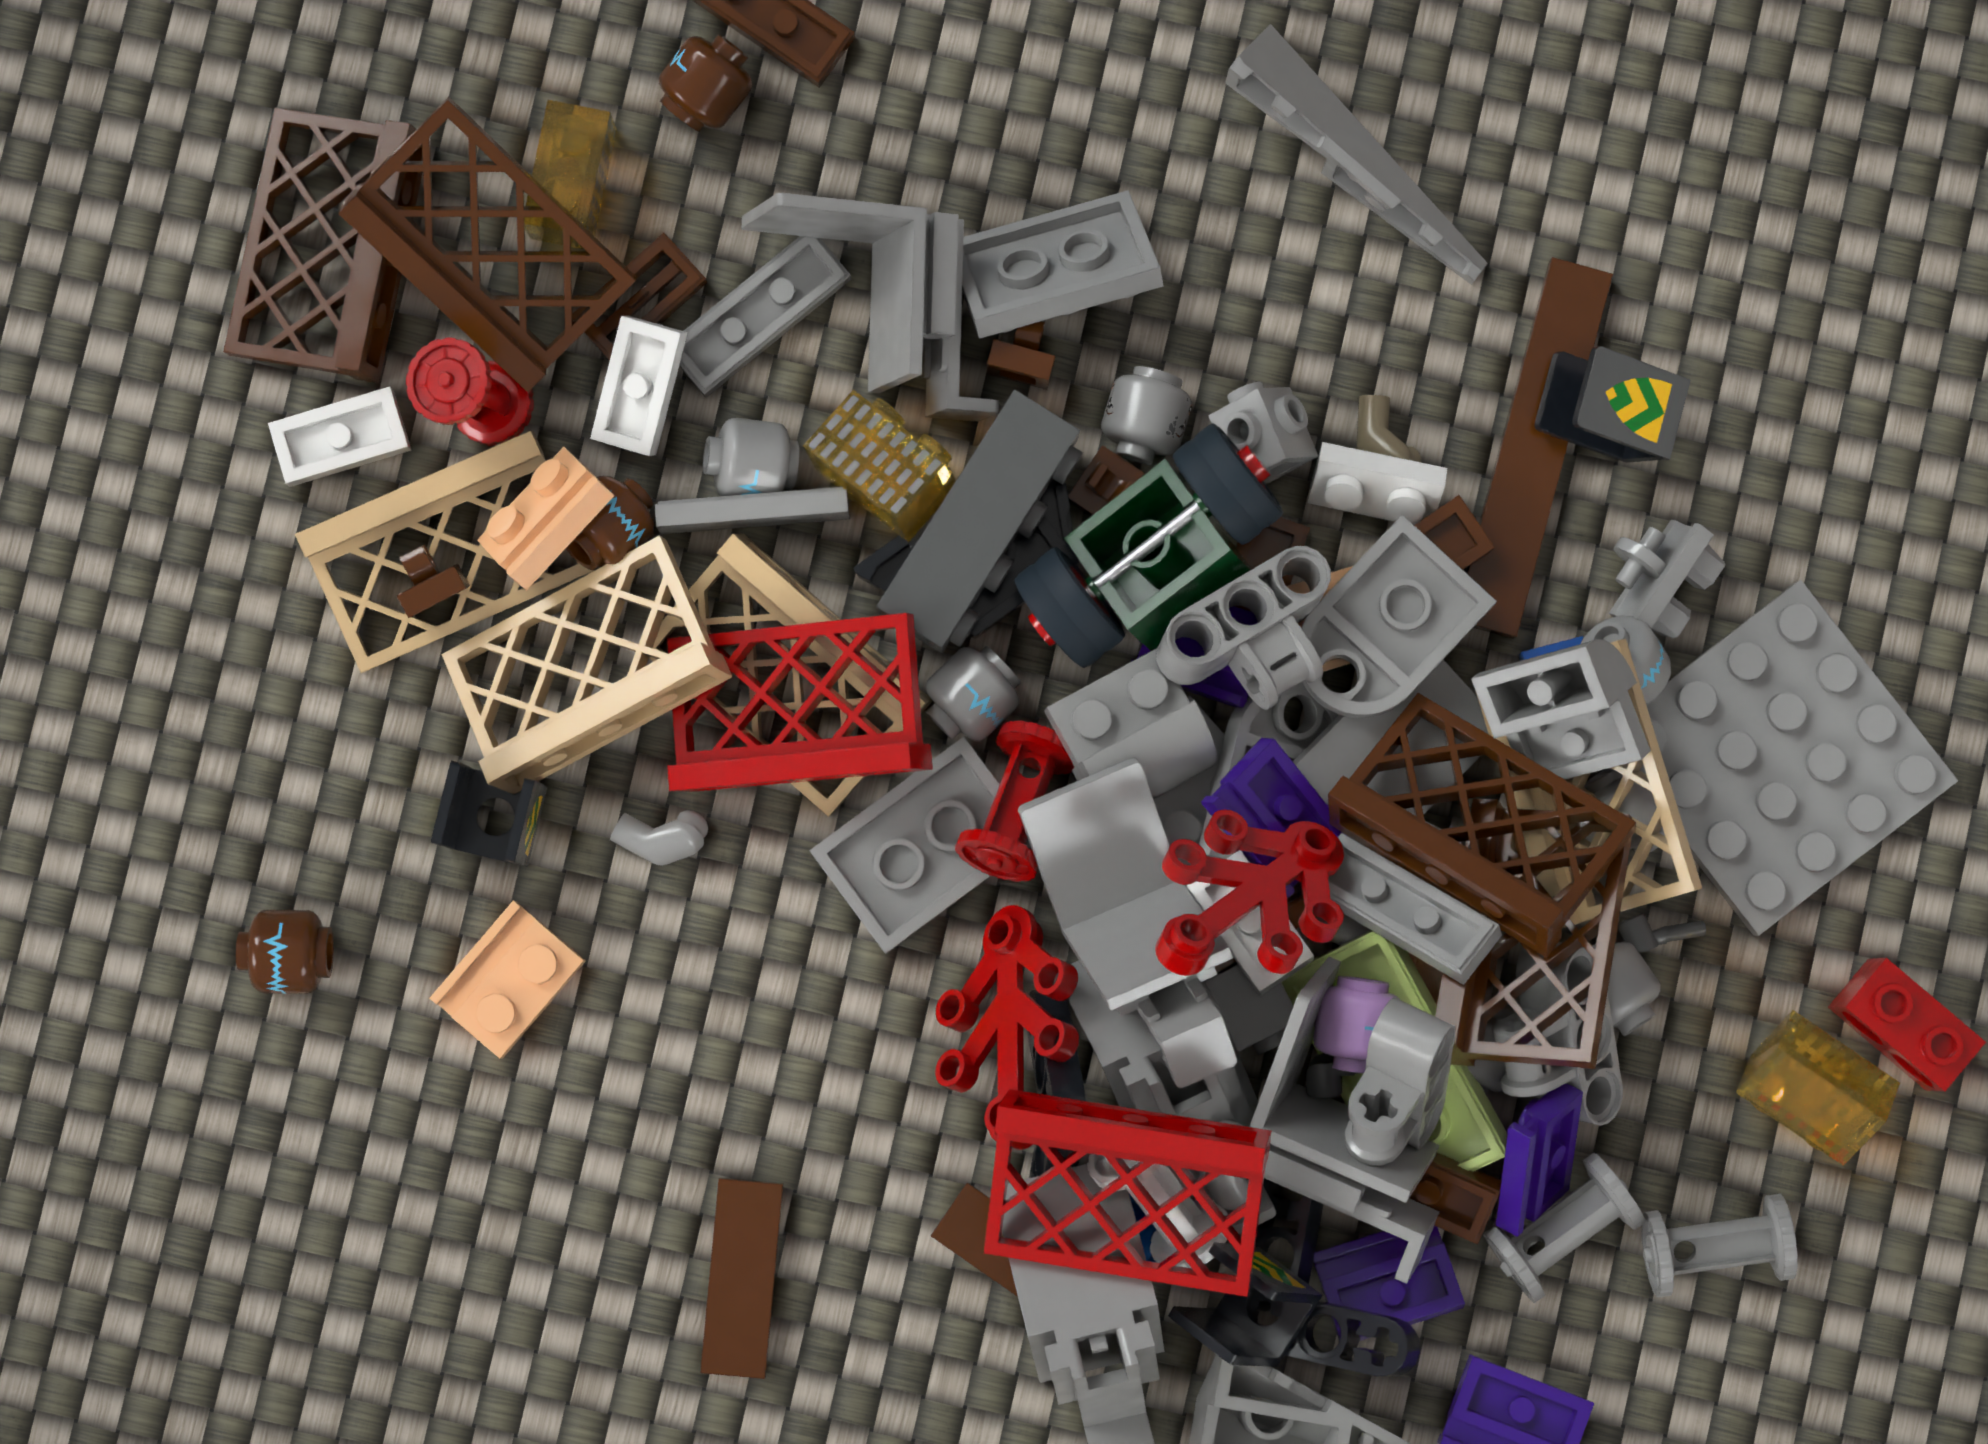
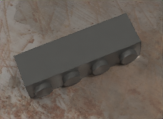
[876,389,1083,654]

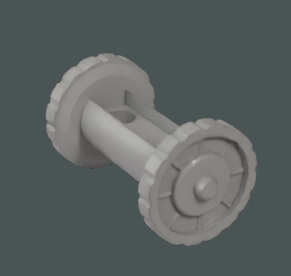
[1483,1153,1646,1303]
[1641,1194,1798,1297]

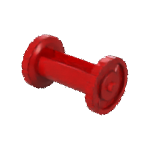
[406,337,534,446]
[955,721,1075,882]

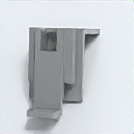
[741,193,999,421]
[1018,758,1237,1088]
[1249,957,1440,1284]
[1056,960,1276,1234]
[1002,1164,1165,1444]

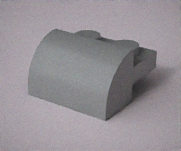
[1471,639,1651,779]
[1044,648,1217,799]

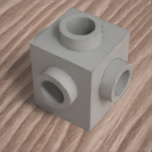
[1208,382,1319,483]

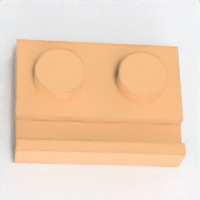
[477,447,615,591]
[429,900,586,1059]

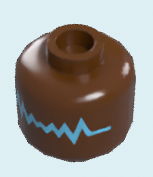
[659,34,752,132]
[566,476,654,570]
[236,910,334,994]

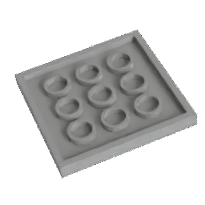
[1647,580,1958,936]

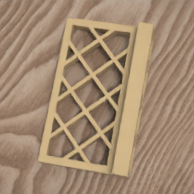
[295,431,595,673]
[649,534,932,817]
[441,535,732,795]
[1476,639,1702,928]

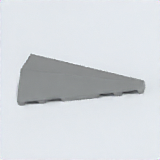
[1225,24,1488,285]
[1189,1354,1411,1444]

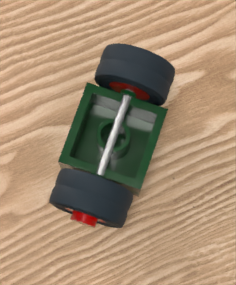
[1015,423,1284,668]

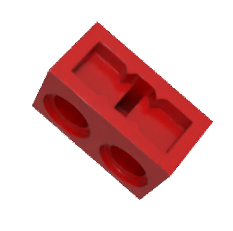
[1828,958,1986,1092]

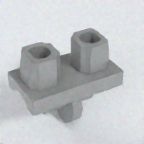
[1609,520,1725,638]

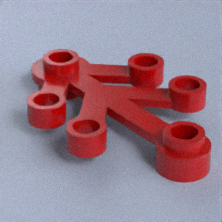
[1155,809,1344,976]
[935,905,1079,1150]

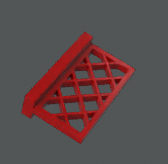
[667,613,933,792]
[984,1089,1272,1297]

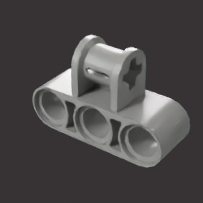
[1156,546,1331,710]
[1492,942,1623,1126]
[1344,997,1456,1166]

